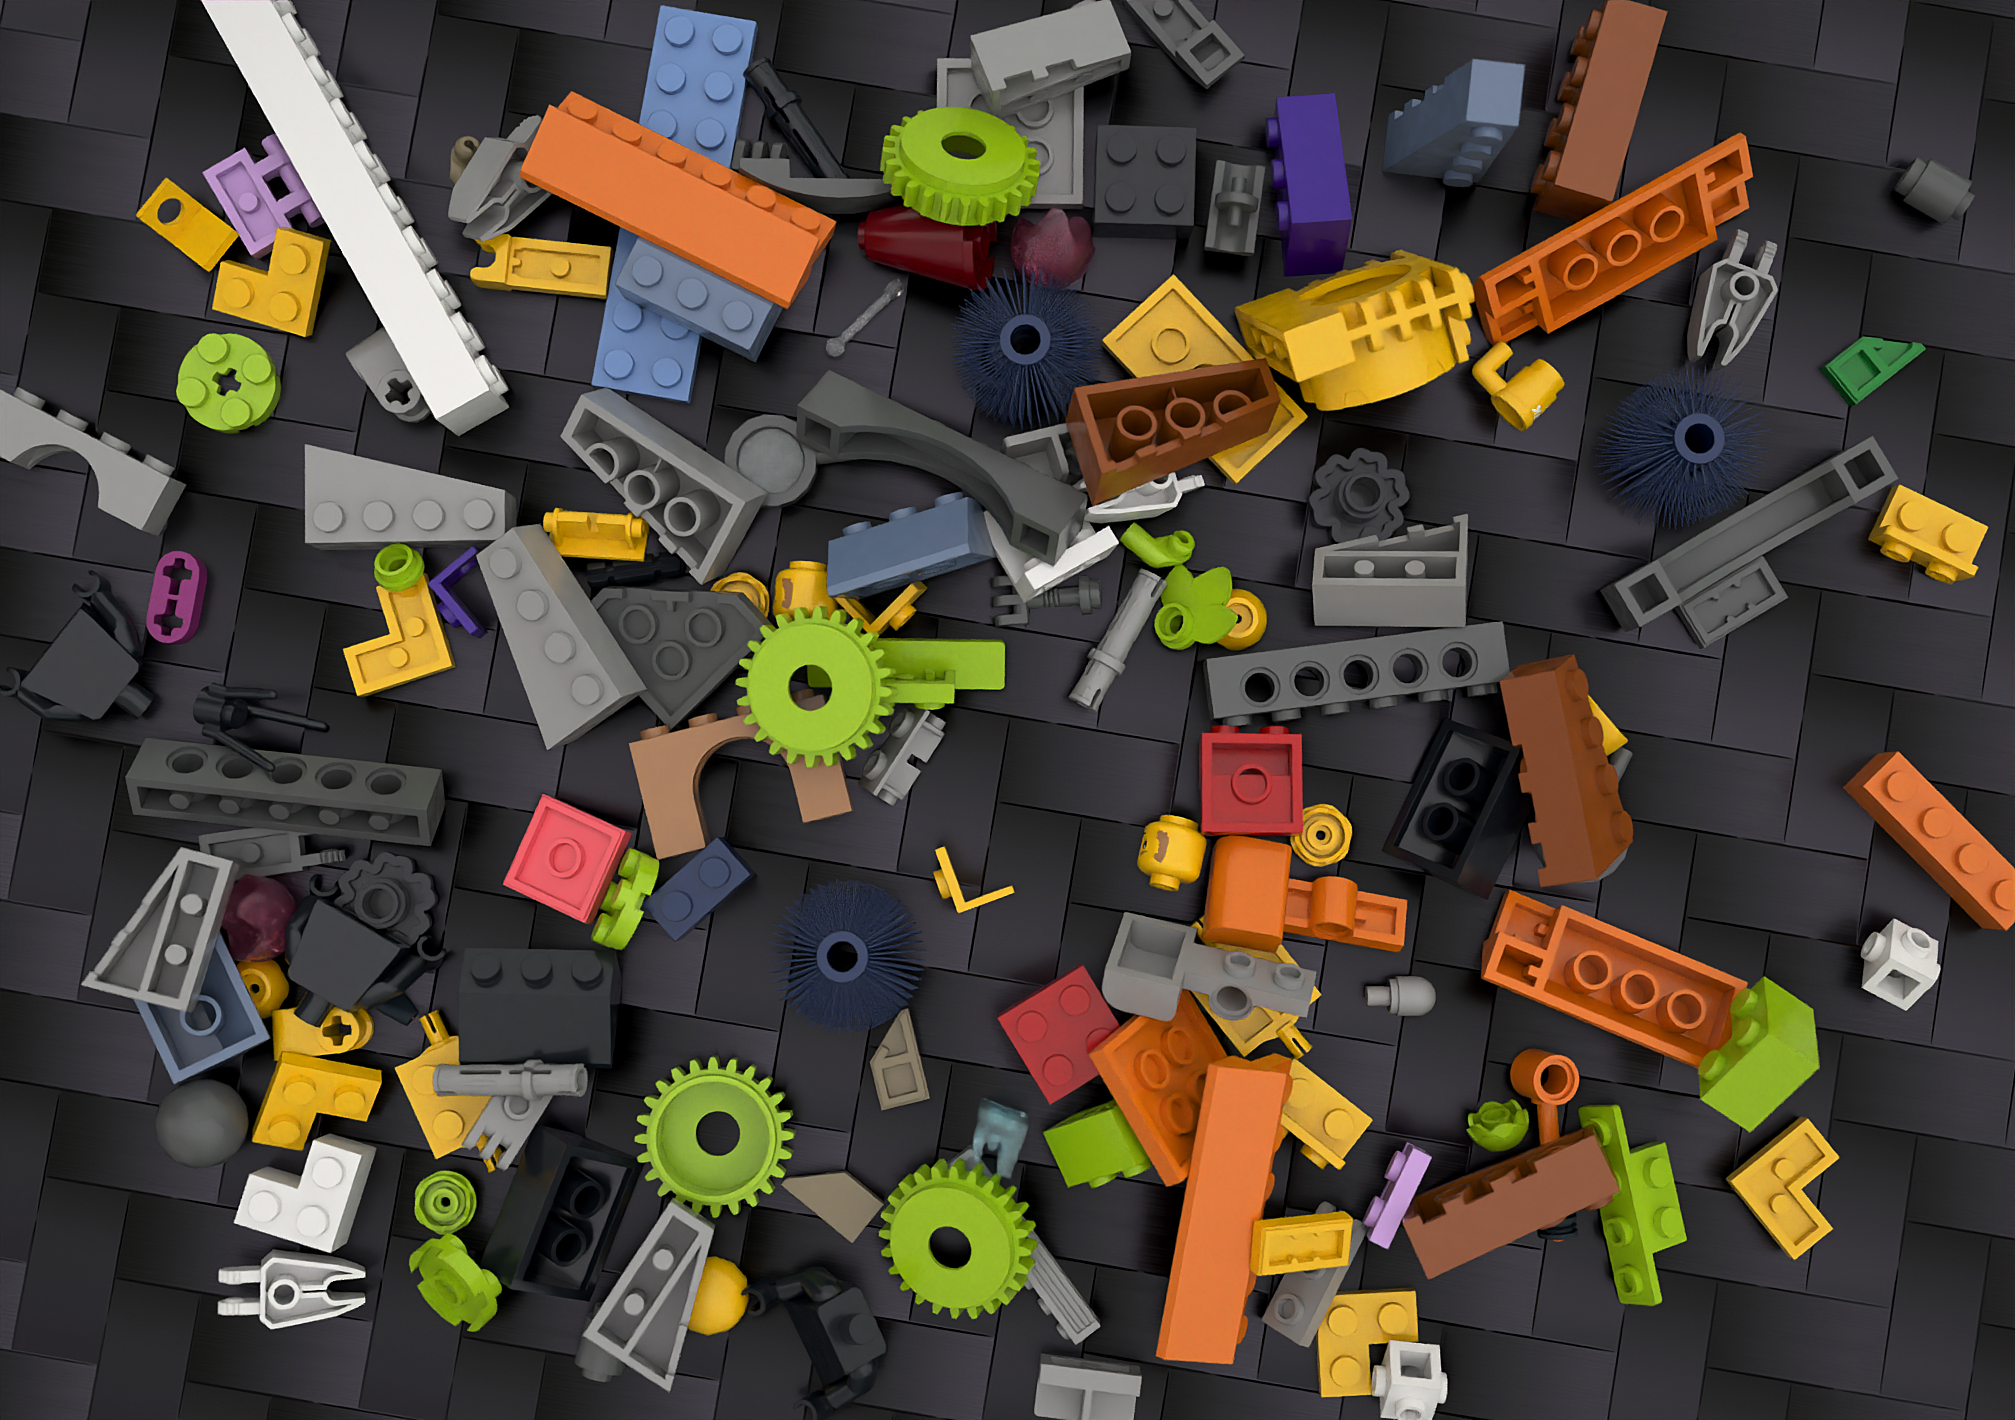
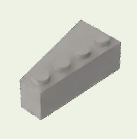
[560,388,768,585]

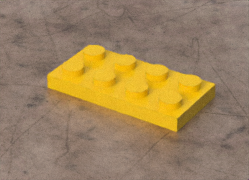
[1101,274,1308,486]

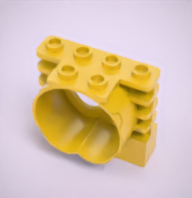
[1234,250,1474,411]

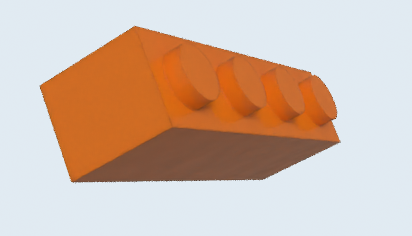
[1843,751,2015,931]

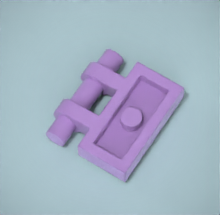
[202,134,325,260]

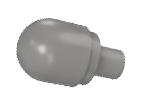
[1365,976,1436,1016]

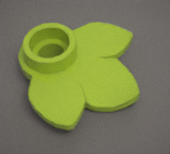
[1154,564,1238,650]

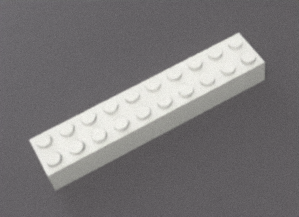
[201,0,510,436]

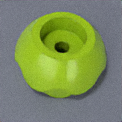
[1466,1099,1529,1152]
[414,1171,477,1235]

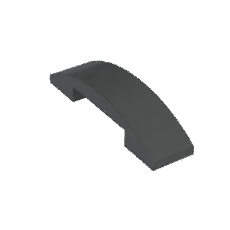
[1121,0,1245,89]
[738,158,904,214]

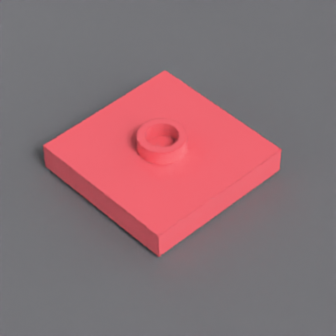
[503,794,632,925]

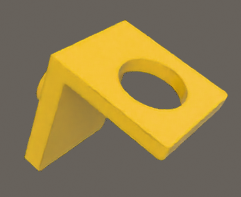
[136,178,239,272]
[833,581,927,635]
[933,846,1015,913]

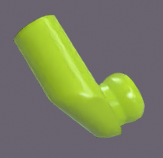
[1119,522,1195,568]

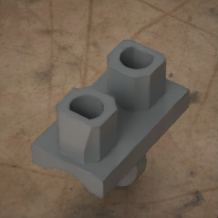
[1204,160,1265,257]

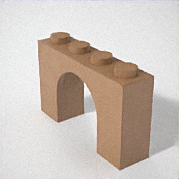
[629,689,855,860]

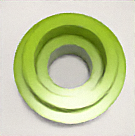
[374,543,425,591]

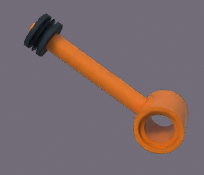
[1510,1048,1579,1241]

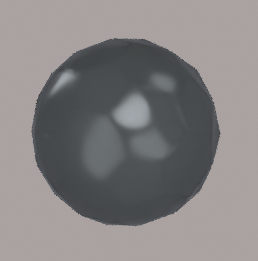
[155,1079,249,1169]

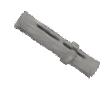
[1069,568,1168,712]
[433,1060,588,1100]

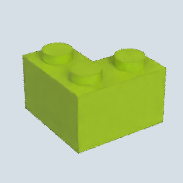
[1698,976,1820,1132]
[1043,1098,1152,1188]

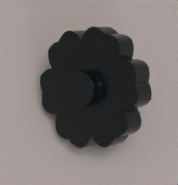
[1307,448,1410,544]
[334,852,438,946]

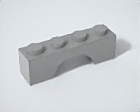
[0,387,186,536]

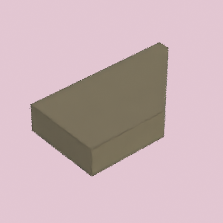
[870,1008,930,1110]
[781,1171,884,1243]

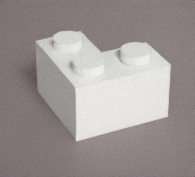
[234,1133,377,1253]

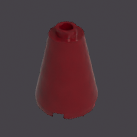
[858,205,997,291]

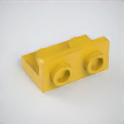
[1868,484,1988,584]
[1280,1056,1373,1170]

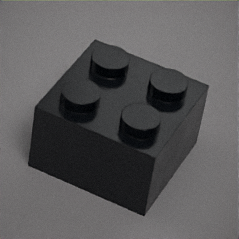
[1093,125,1196,240]

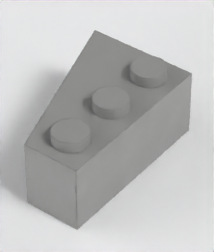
[970,0,1132,119]
[81,848,240,1013]

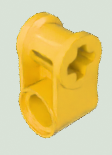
[271,1007,375,1061]

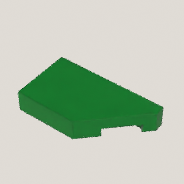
[1820,336,1926,407]

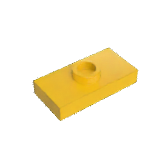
[1250,1211,1353,1276]

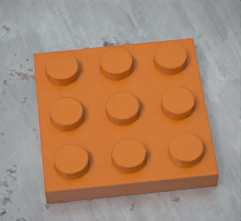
[1088,989,1228,1187]

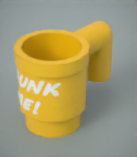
[1472,341,1565,431]

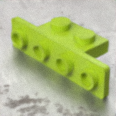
[807,638,1005,710]
[1578,1105,1687,1306]

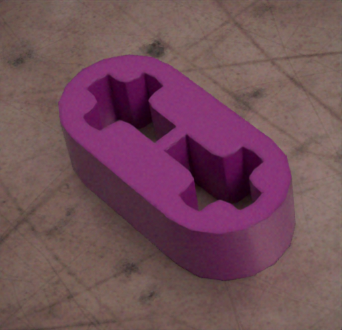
[146,551,207,645]

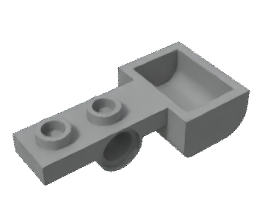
[1102,912,1317,1021]

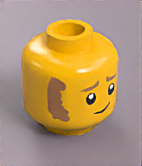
[773,561,838,621]
[1137,815,1207,892]

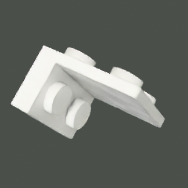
[983,510,1119,603]

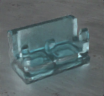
[972,1097,1029,1179]

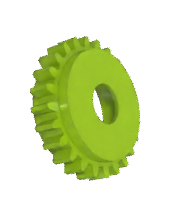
[880,107,1041,226]
[736,606,898,768]
[635,1055,796,1218]
[879,1158,1038,1319]

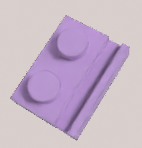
[1362,1142,1432,1249]

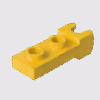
[470,234,614,299]

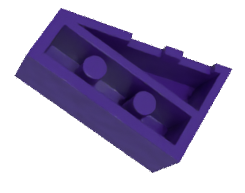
[1265,93,1352,277]

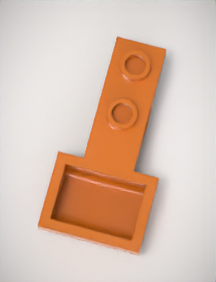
[1201,836,1407,954]

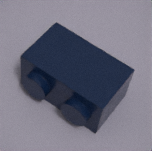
[642,837,756,941]

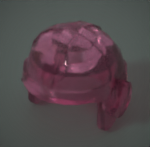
[1011,208,1096,289]
[221,874,297,963]

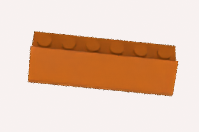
[520,91,837,309]
[1472,132,1753,346]
[1481,890,1748,1069]
[1156,1053,1293,1364]

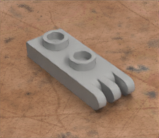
[461,1095,554,1172]
[1261,1201,1367,1348]

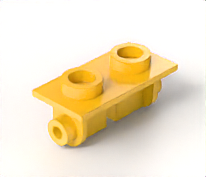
[543,508,650,562]

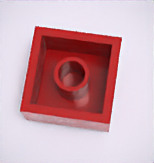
[997,963,1120,1105]

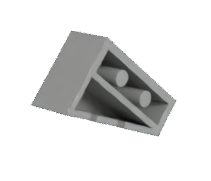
[1312,514,1468,627]
[583,1197,715,1392]

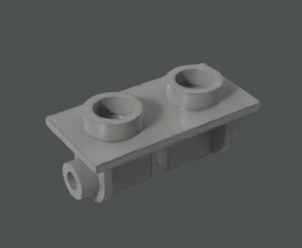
[858,703,946,806]

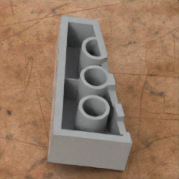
[305,444,517,550]
[476,524,647,750]

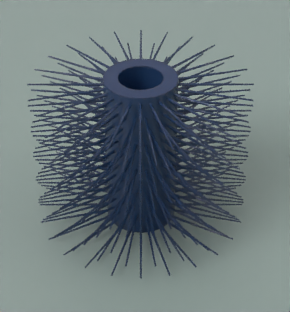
[950,265,1102,431]
[1593,365,1773,530]
[766,880,926,1034]

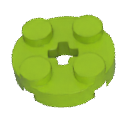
[176,333,281,434]
[591,847,659,950]
[409,1233,502,1332]

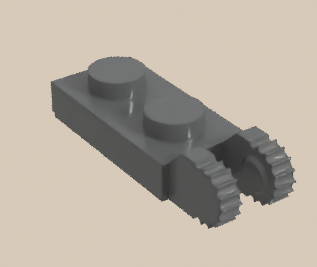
[199,827,346,881]

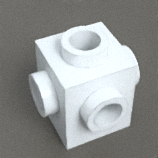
[1861,918,1940,1011]
[1371,1340,1447,1420]

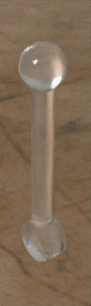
[826,279,905,357]

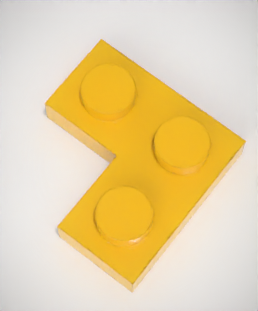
[212,226,331,337]
[343,572,456,697]
[252,1051,382,1151]
[1725,1116,1840,1260]
[1316,1287,1419,1397]

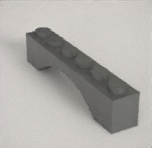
[796,370,1088,567]
[1600,436,1898,632]

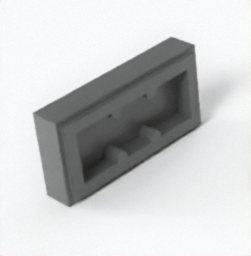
[1675,555,1788,649]

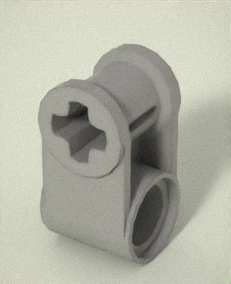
[346,326,432,423]

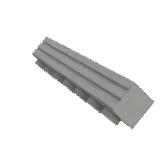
[947,1145,1101,1345]

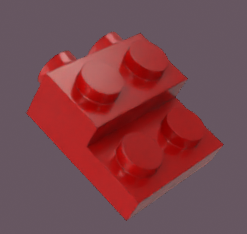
[1199,725,1303,836]

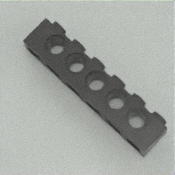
[1202,621,1510,727]
[125,738,445,846]

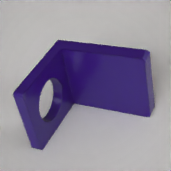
[428,546,488,639]

